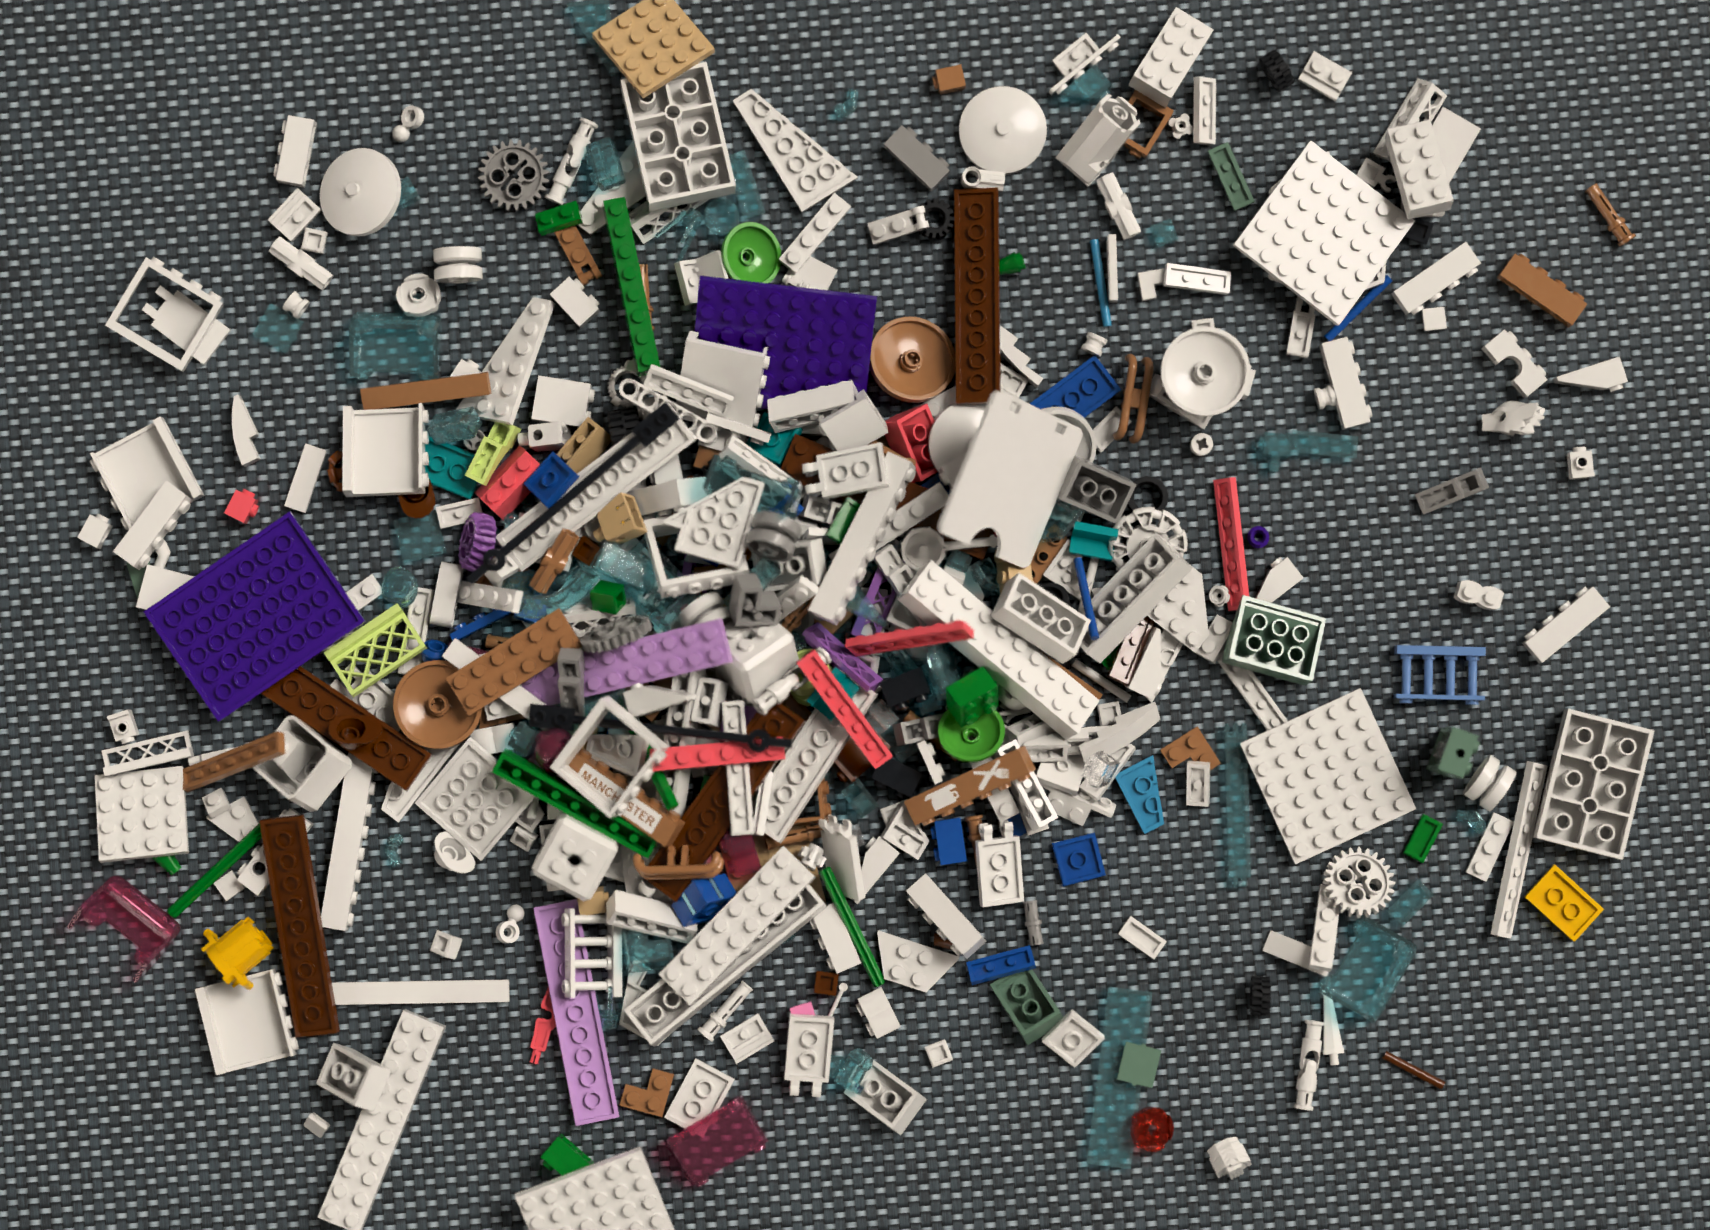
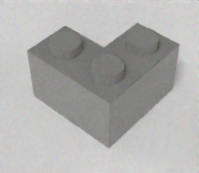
[728,573,781,626]

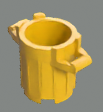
[201,917,274,990]

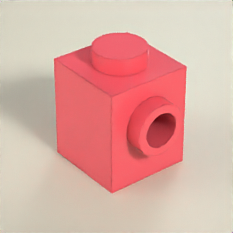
[224,488,259,524]

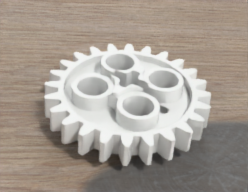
[1322,847,1395,919]

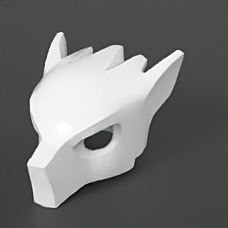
[1482,401,1545,436]

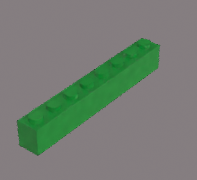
[602,197,661,377]
[492,748,657,859]

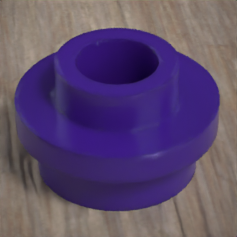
[1247,526,1269,548]

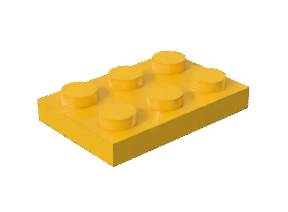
[1524,864,1604,942]

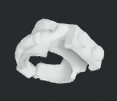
[607,358,647,408]

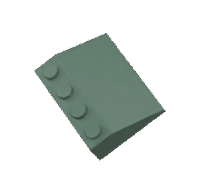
[1222,595,1326,686]

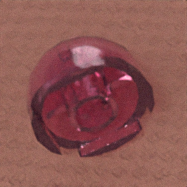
[534,728,573,773]

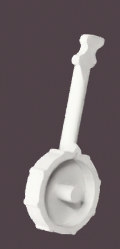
[901,526,998,572]

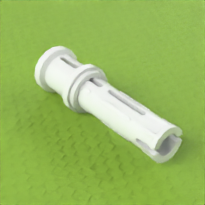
[697,980,753,1042]

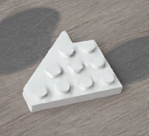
[663,477,765,569]

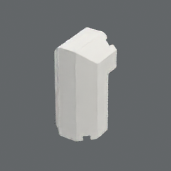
[1055,94,1141,187]

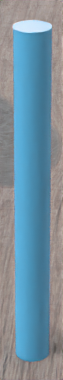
[1090,239,1112,327]

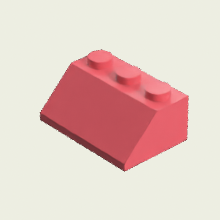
[885,403,937,483]
[474,446,541,521]

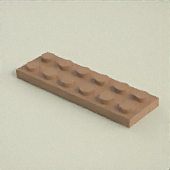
[446,608,582,716]

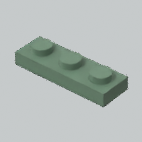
[1207,142,1255,212]

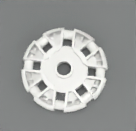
[1108,507,1188,571]

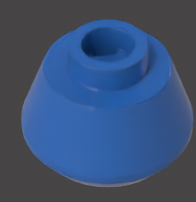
[421,640,448,662]

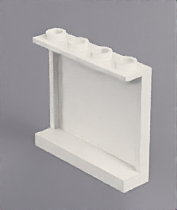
[676,331,770,429]
[342,403,429,497]
[90,416,204,530]
[195,969,299,1075]

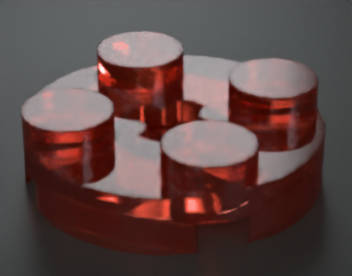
[1130,1106,1174,1152]

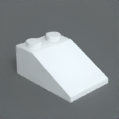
[843,1057,927,1135]

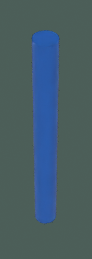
[1324,275,1392,342]
[1073,557,1099,640]

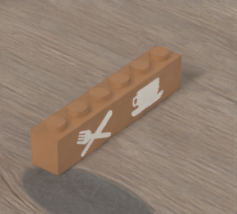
[904,745,1036,826]

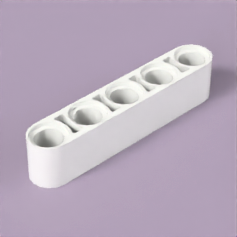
[619,379,717,444]

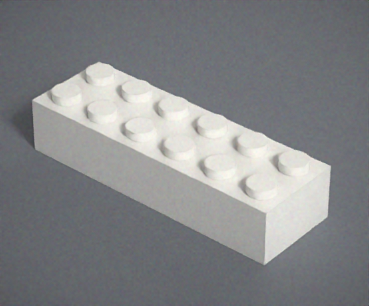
[1079,533,1192,663]

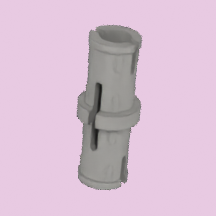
[1023,900,1044,946]

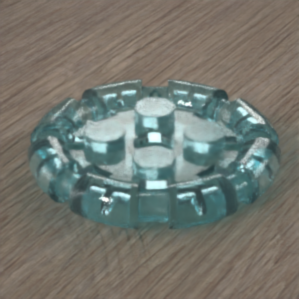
[924,624,962,694]

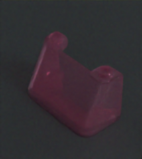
[664,1094,768,1187]

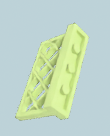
[323,603,427,698]

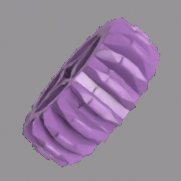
[458,512,497,572]

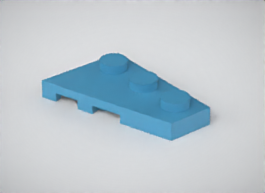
[1115,755,1164,834]

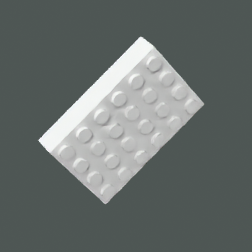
[620,62,736,212]
[1532,709,1655,860]

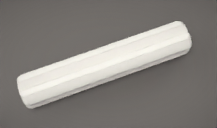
[753,771,773,836]

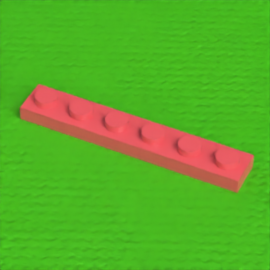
[1213,477,1249,611]
[845,620,974,656]
[796,649,893,769]
[649,737,785,772]

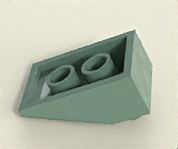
[990,969,1063,1046]

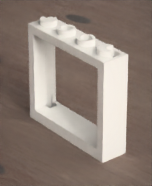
[105,256,224,372]
[643,514,749,598]
[550,696,669,818]

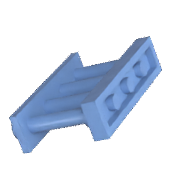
[1394,645,1486,705]

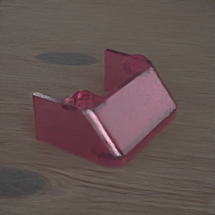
[67,876,180,983]

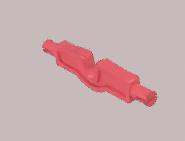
[529,988,556,1064]

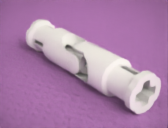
[545,117,599,205]
[752,647,832,716]
[1293,1019,1325,1111]

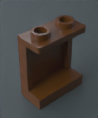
[832,722,891,785]

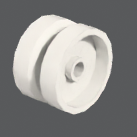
[433,246,483,284]
[678,591,732,627]
[1463,754,1516,812]

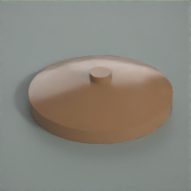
[869,317,956,403]
[393,660,482,749]

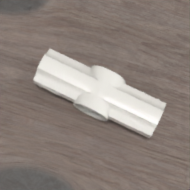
[1096,172,1141,240]
[269,236,333,291]

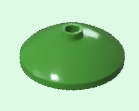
[721,222,782,283]
[938,710,1005,762]

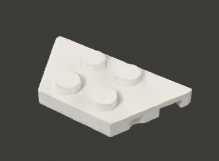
[877,930,959,992]

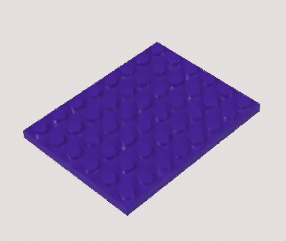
[695,276,877,409]
[144,511,366,722]

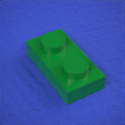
[535,201,583,236]

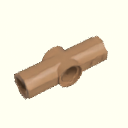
[529,528,579,594]

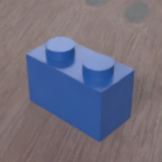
[930,817,967,865]

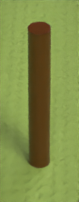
[1382,1051,1445,1089]

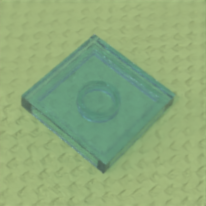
[393,510,447,564]

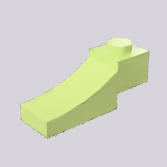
[465,422,522,486]

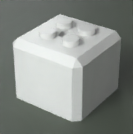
[714,620,799,703]
[252,715,352,812]
[532,811,620,901]

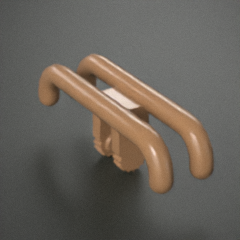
[1113,354,1154,444]
[633,845,724,880]

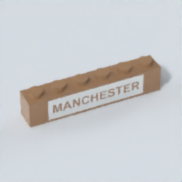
[568,748,685,847]

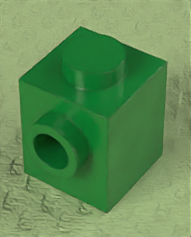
[590,580,627,615]

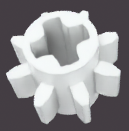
[797,843,827,871]

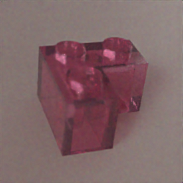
[721,833,761,877]

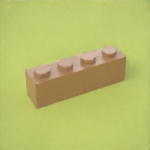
[1497,254,1587,328]

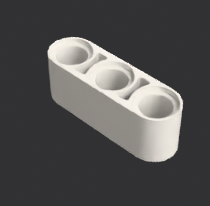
[430,562,464,628]

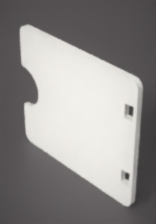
[938,391,1083,568]

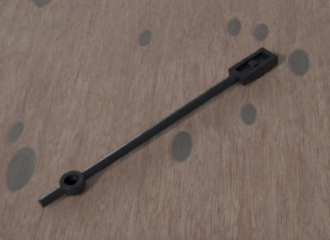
[466,401,680,584]
[528,703,793,752]

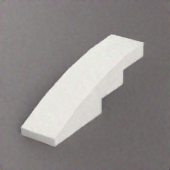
[1000,326,1043,388]
[873,544,929,627]
[1078,702,1161,766]
[1023,725,1109,762]

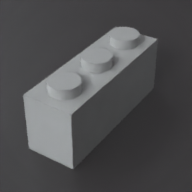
[884,125,950,192]

